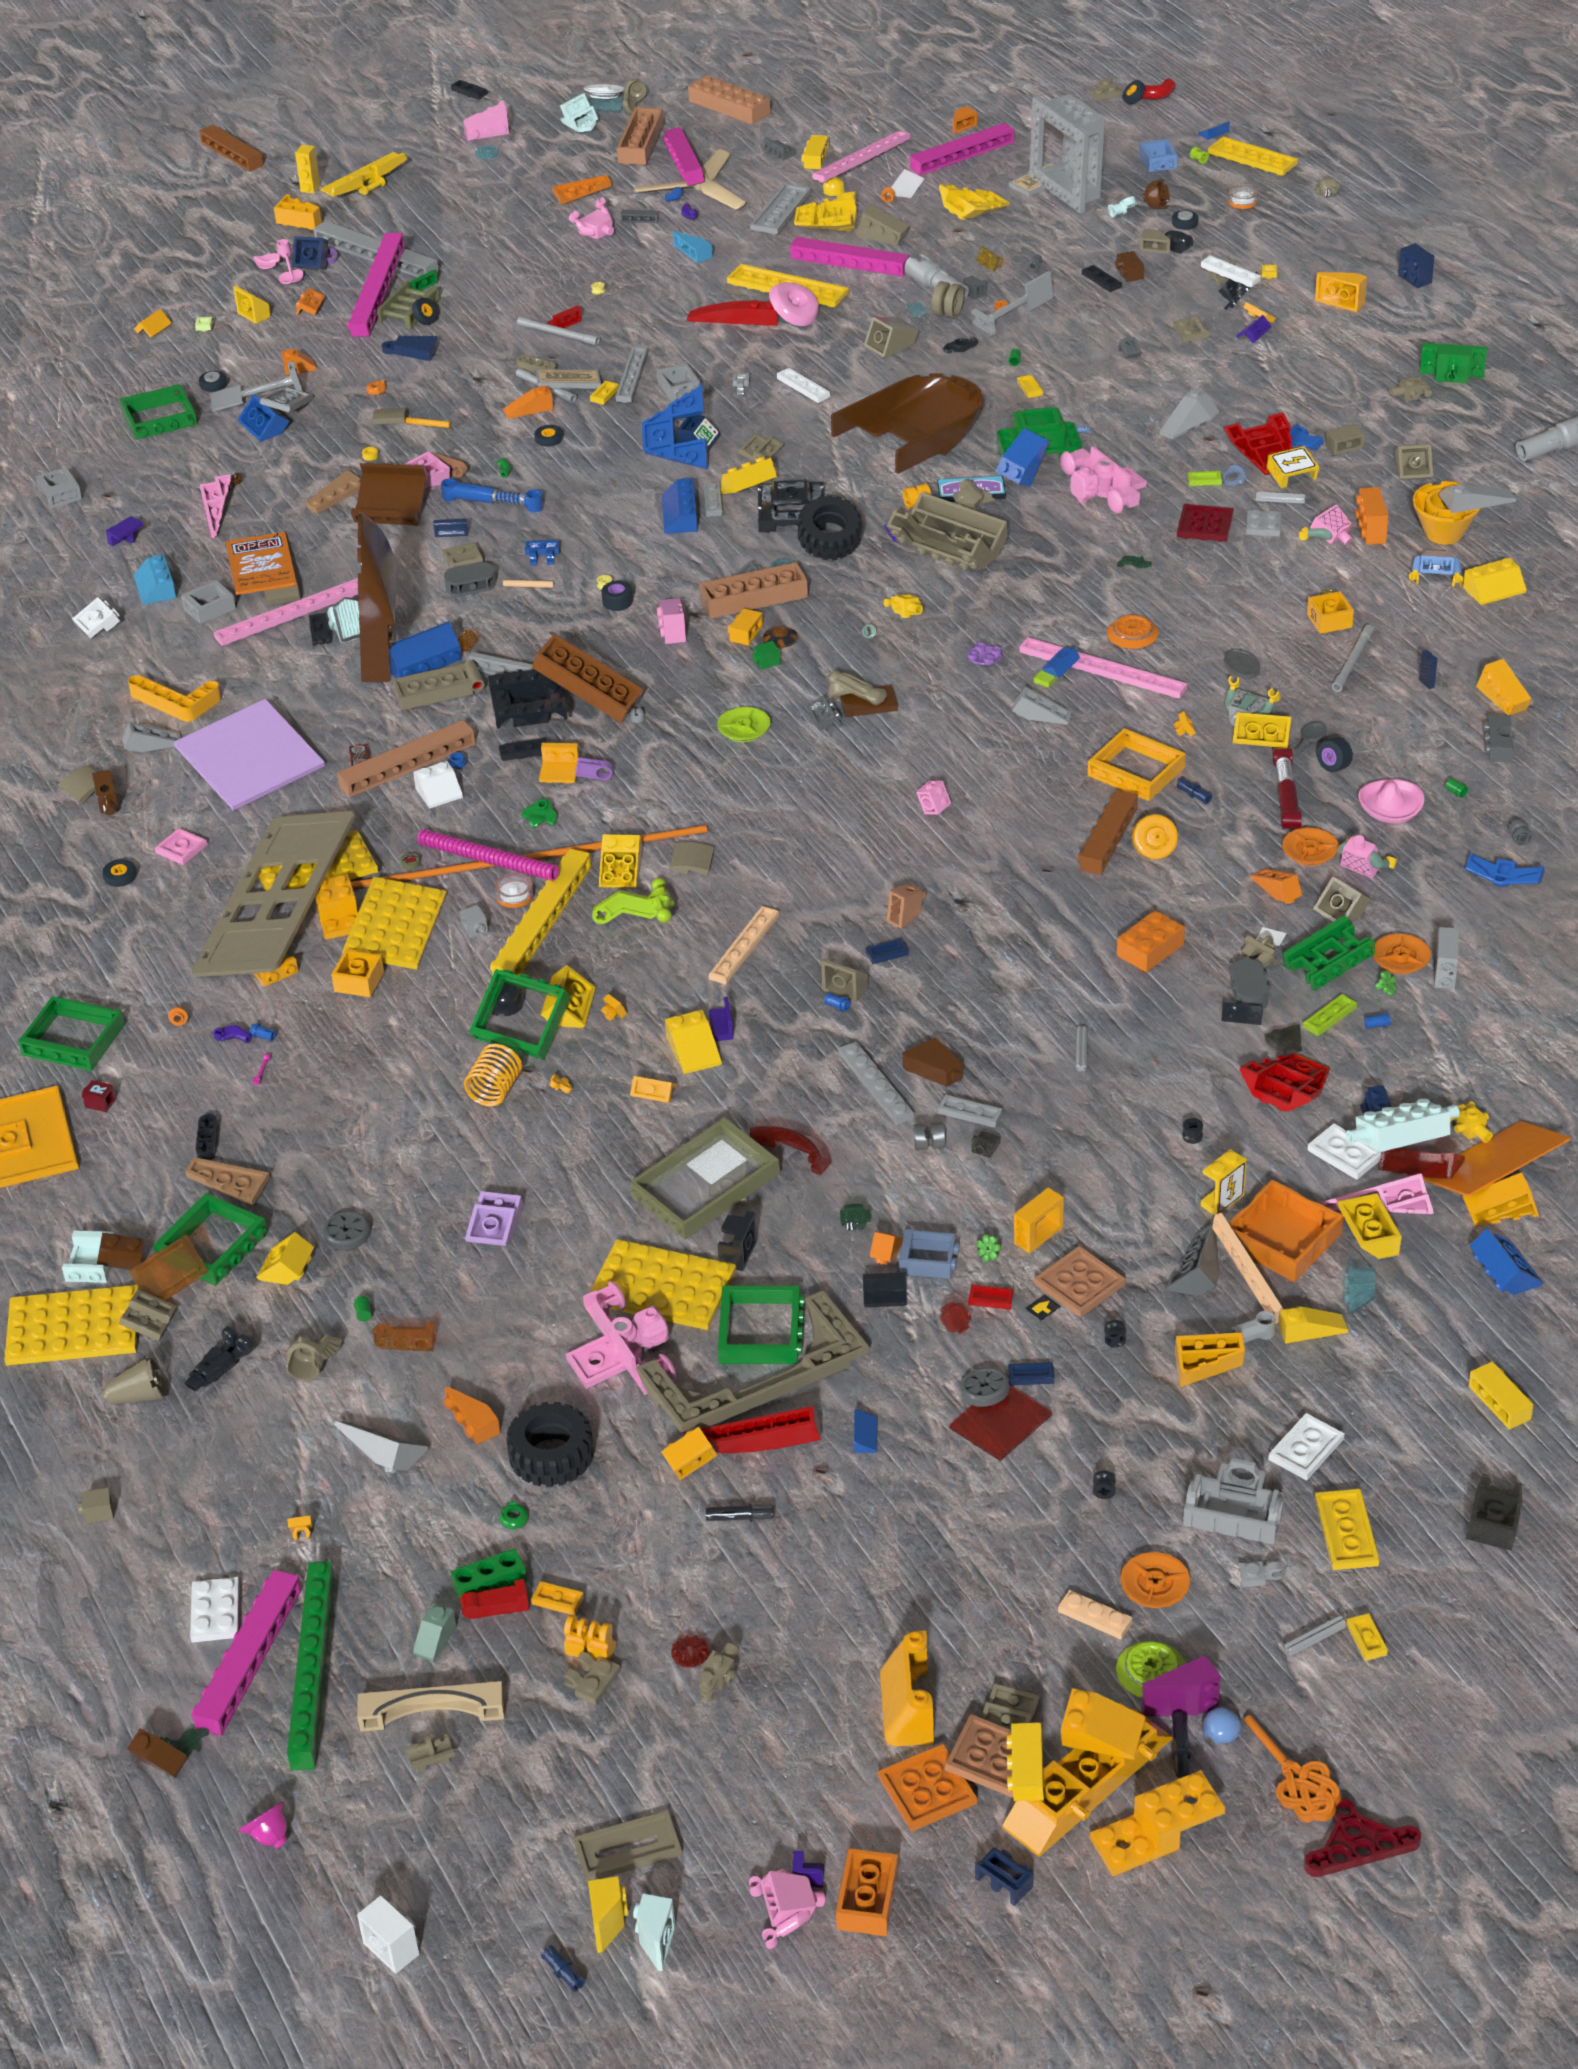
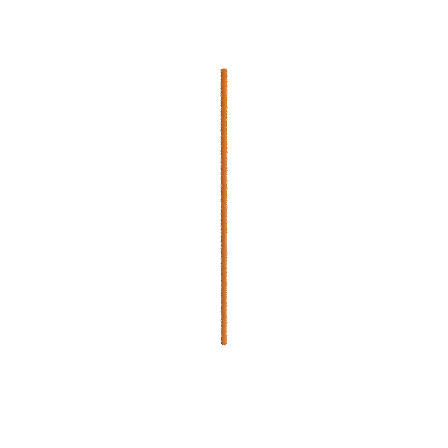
[351,825,708,889]

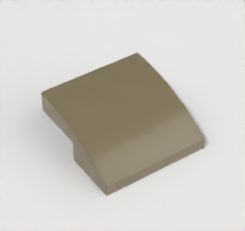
[372,407,407,425]
[738,433,784,460]
[264,579,300,605]
[58,765,106,804]
[669,842,714,876]
[119,1289,177,1341]
[981,1683,1041,1730]

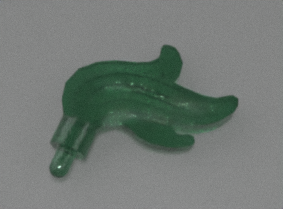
[1117,556,1152,568]
[159,1728,209,1754]

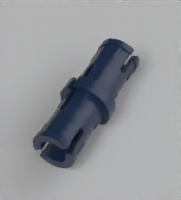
[1177,778,1212,804]
[541,1945,586,1992]

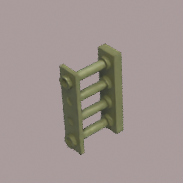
[377,280,440,329]

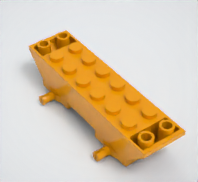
[1002,1702,1172,1857]

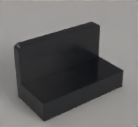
[863,1272,907,1307]

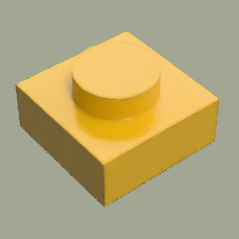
[1261,265,1277,279]

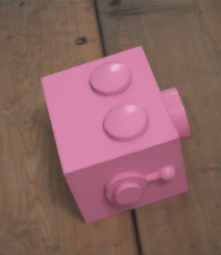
[916,781,951,814]

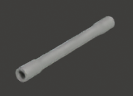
[517,316,600,346]
[1332,625,1374,692]

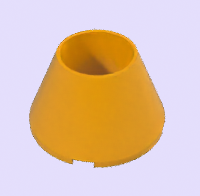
[1413,481,1481,545]

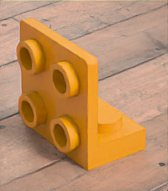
[539,743,579,783]

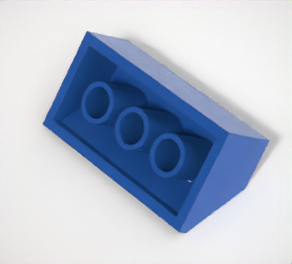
[662,478,697,534]
[389,621,462,678]

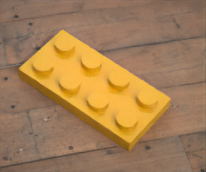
[1314,1489,1379,1570]

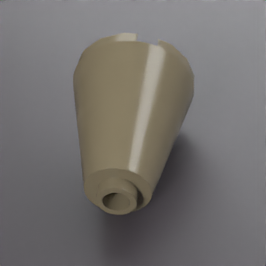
[102,1357,166,1405]

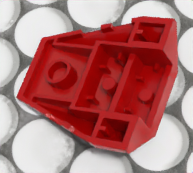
[1224,412,1292,475]
[1240,1053,1330,1112]

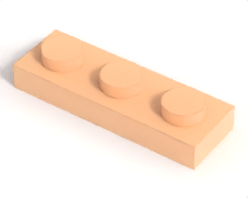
[1058,1590,1132,1639]

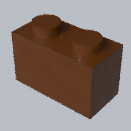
[1115,251,1144,282]
[97,1232,145,1271]

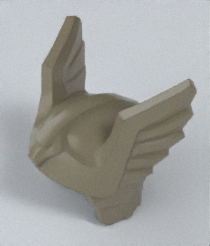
[953,479,995,512]
[286,1335,342,1382]

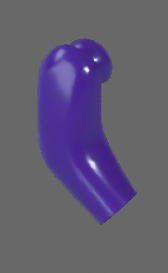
[681,203,698,220]
[213,1025,252,1043]

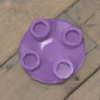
[967,642,1002,665]

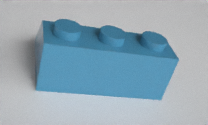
[134,554,176,605]

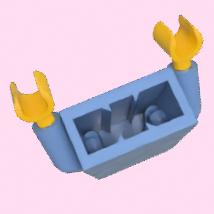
[1409,550,1463,587]

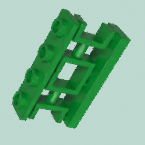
[1283,915,1375,991]

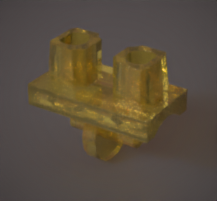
[976,246,1003,271]

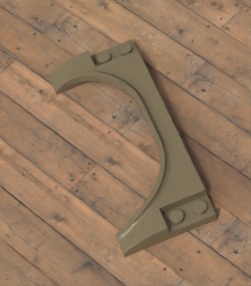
[636,1291,870,1433]

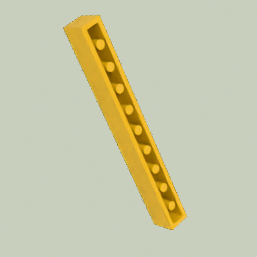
[490,849,591,976]

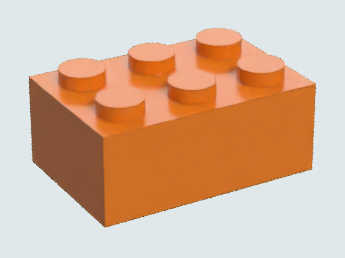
[1355,487,1388,545]
[1117,910,1185,973]
[836,1848,899,1936]

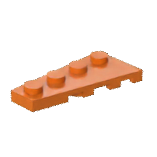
[552,175,612,205]

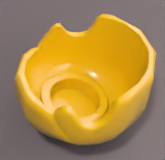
[823,177,845,196]

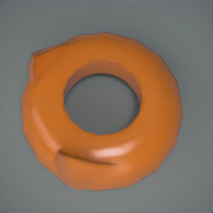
[366,380,386,395]

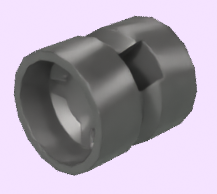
[913,1122,945,1151]

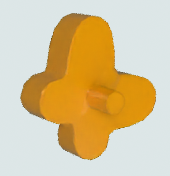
[549,1073,573,1094]

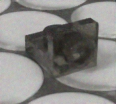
[972,1131,1001,1158]

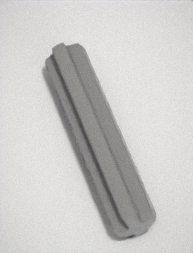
[1256,492,1305,504]
[1076,1026,1088,1072]
[1284,1615,1346,1656]

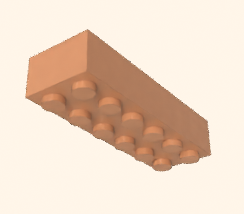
[688,75,771,125]
[617,107,664,166]
[699,562,808,618]

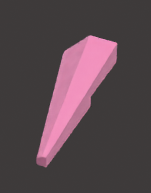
[200,474,231,538]
[1319,1173,1434,1214]

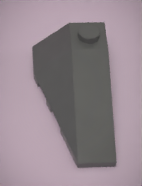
[1166,1223,1219,1296]

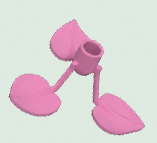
[254,239,304,284]

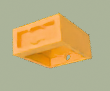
[1014,1188,1064,1254]

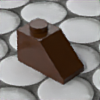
[127,1728,188,1778]

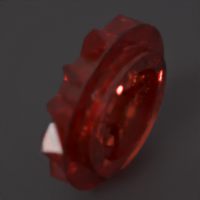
[671,1634,709,1668]

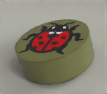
[401,853,420,870]

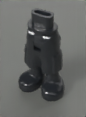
[184,1326,255,1391]

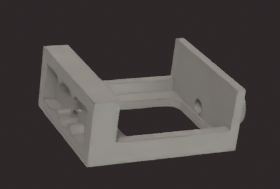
[36,467,82,508]

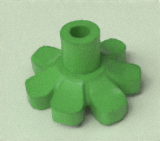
[1376,971,1397,996]
[976,1235,1001,1262]

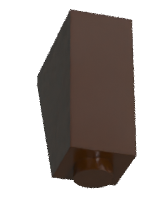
[902,1037,963,1087]

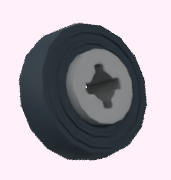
[1172,210,1198,230]
[199,371,227,392]

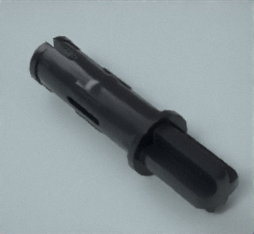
[706,1503,774,1522]
[1171,1712,1191,1778]

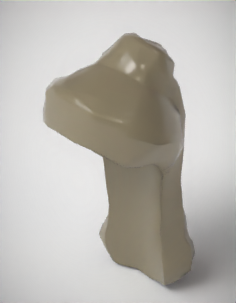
[622,79,646,115]
[828,670,888,705]

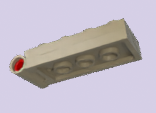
[392,661,484,710]

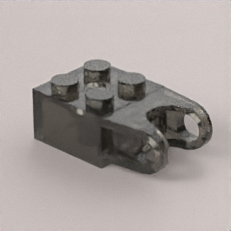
[1465,1473,1523,1551]

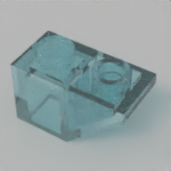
[1344,1267,1376,1314]

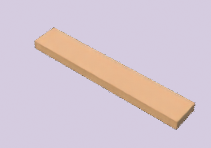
[709,906,779,984]
[1212,1213,1284,1324]

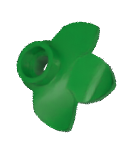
[521,799,557,829]

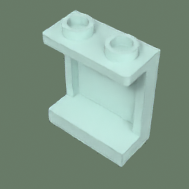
[62,1231,115,1283]

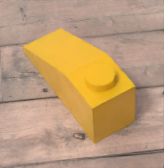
[1279,1307,1348,1344]

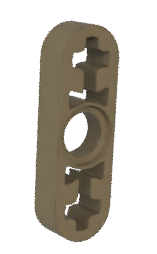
[516,354,556,373]

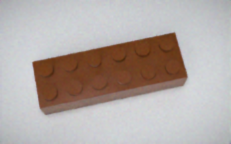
[532,634,644,723]

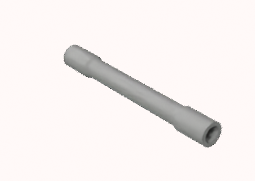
[516,368,577,403]

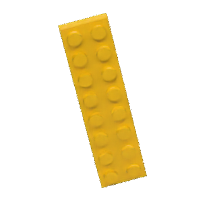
[727,264,849,307]

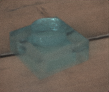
[906,302,926,317]

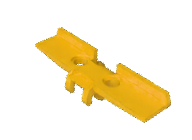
[320,152,407,197]

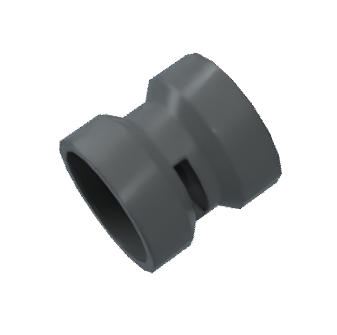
[1509,819,1533,846]

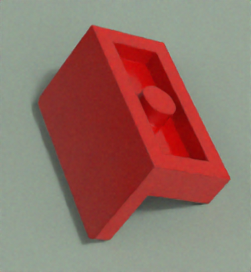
[547,305,582,328]

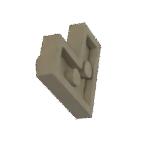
[1090,78,1122,101]

